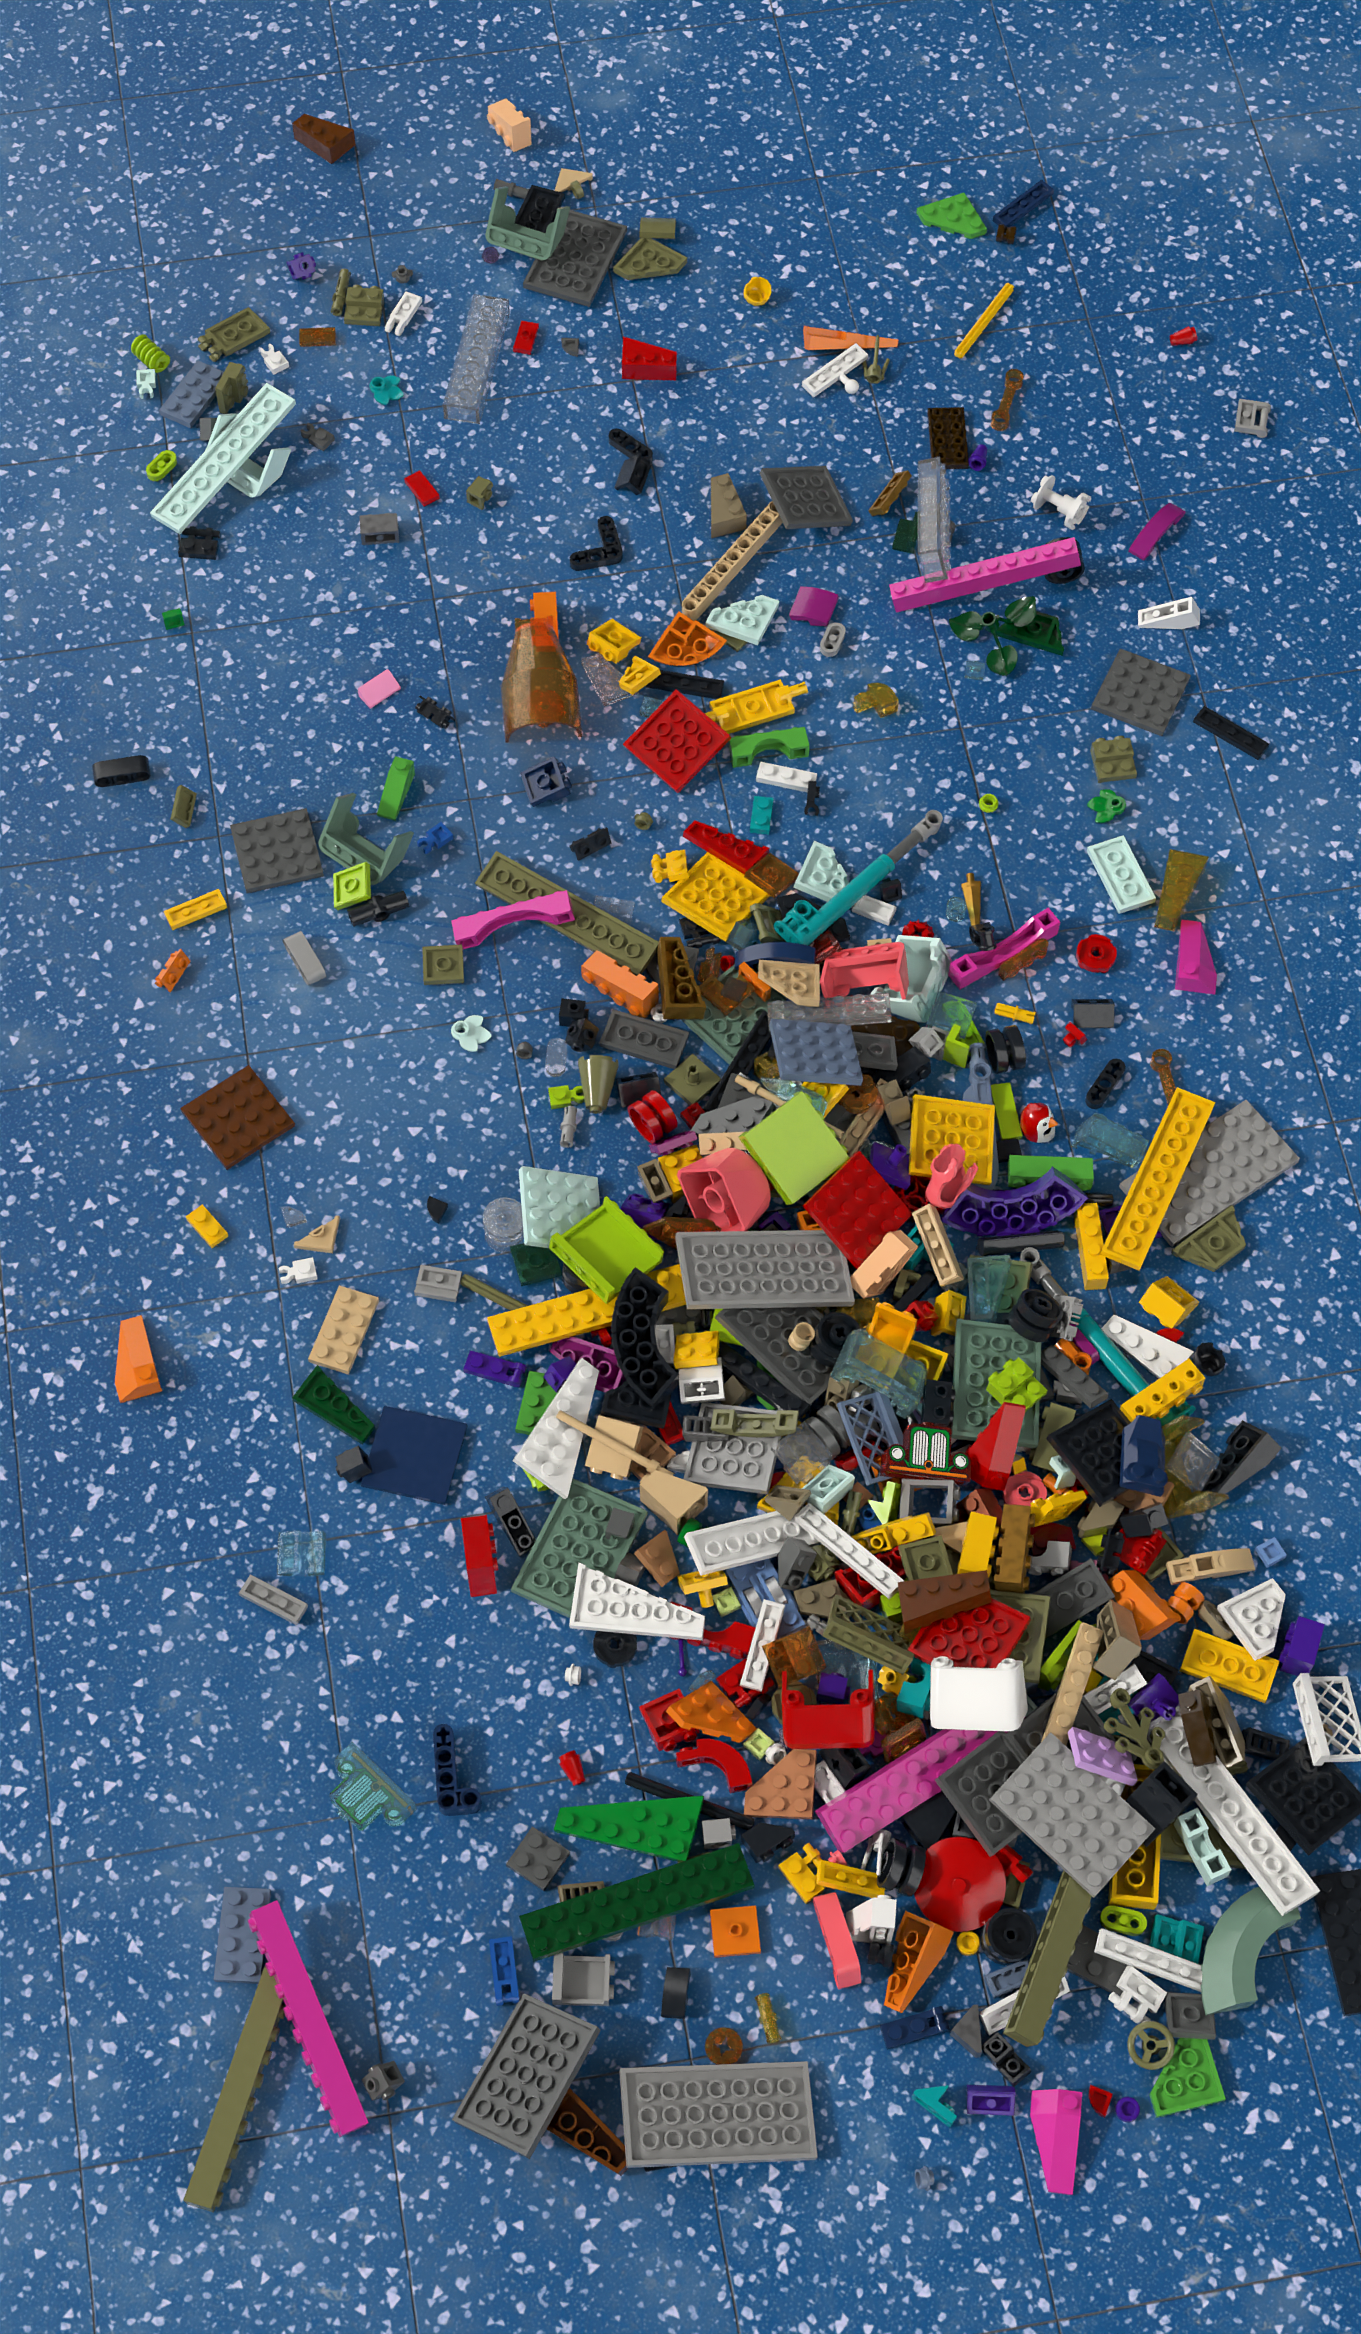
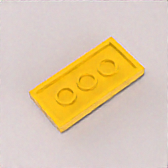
[1180,1629,1279,1703]

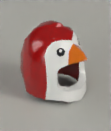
[1020,1103,1058,1143]

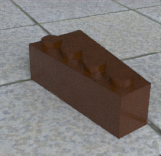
[546,2087,628,2176]

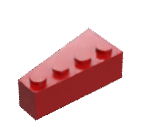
[835,1539,920,1610]

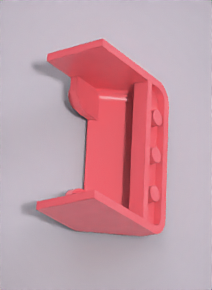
[820,942,909,1010]

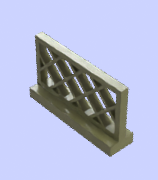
[822,1594,916,1674]

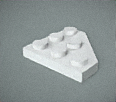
[1217,1578,1285,1661]

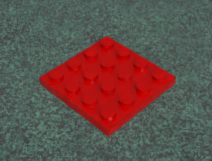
[623,689,731,794]
[803,1151,912,1269]
[908,1598,1031,1668]

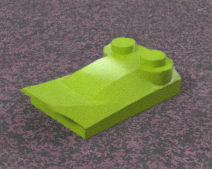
[1038,1620,1097,1691]

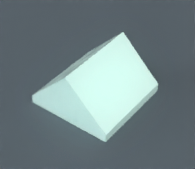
[802,1464,855,1514]

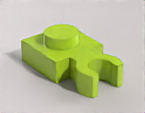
[548,1085,585,1109]

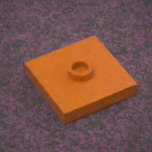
[710,1905,761,1958]

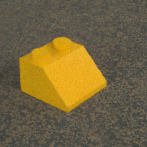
[1139,1276,1199,1329]

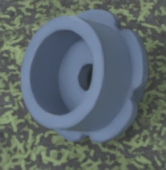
[915,2166,934,2191]

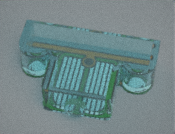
[329,1742,417,1831]

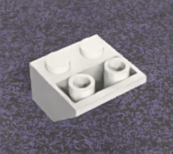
[679,1357,725,1404]

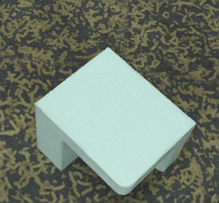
[1049,1455,1077,1490]

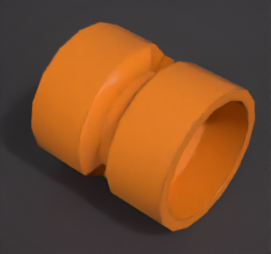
[1167,1582,1205,1624]

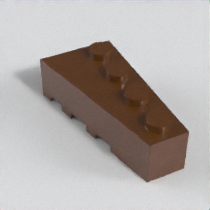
[898,1570,991,1634]

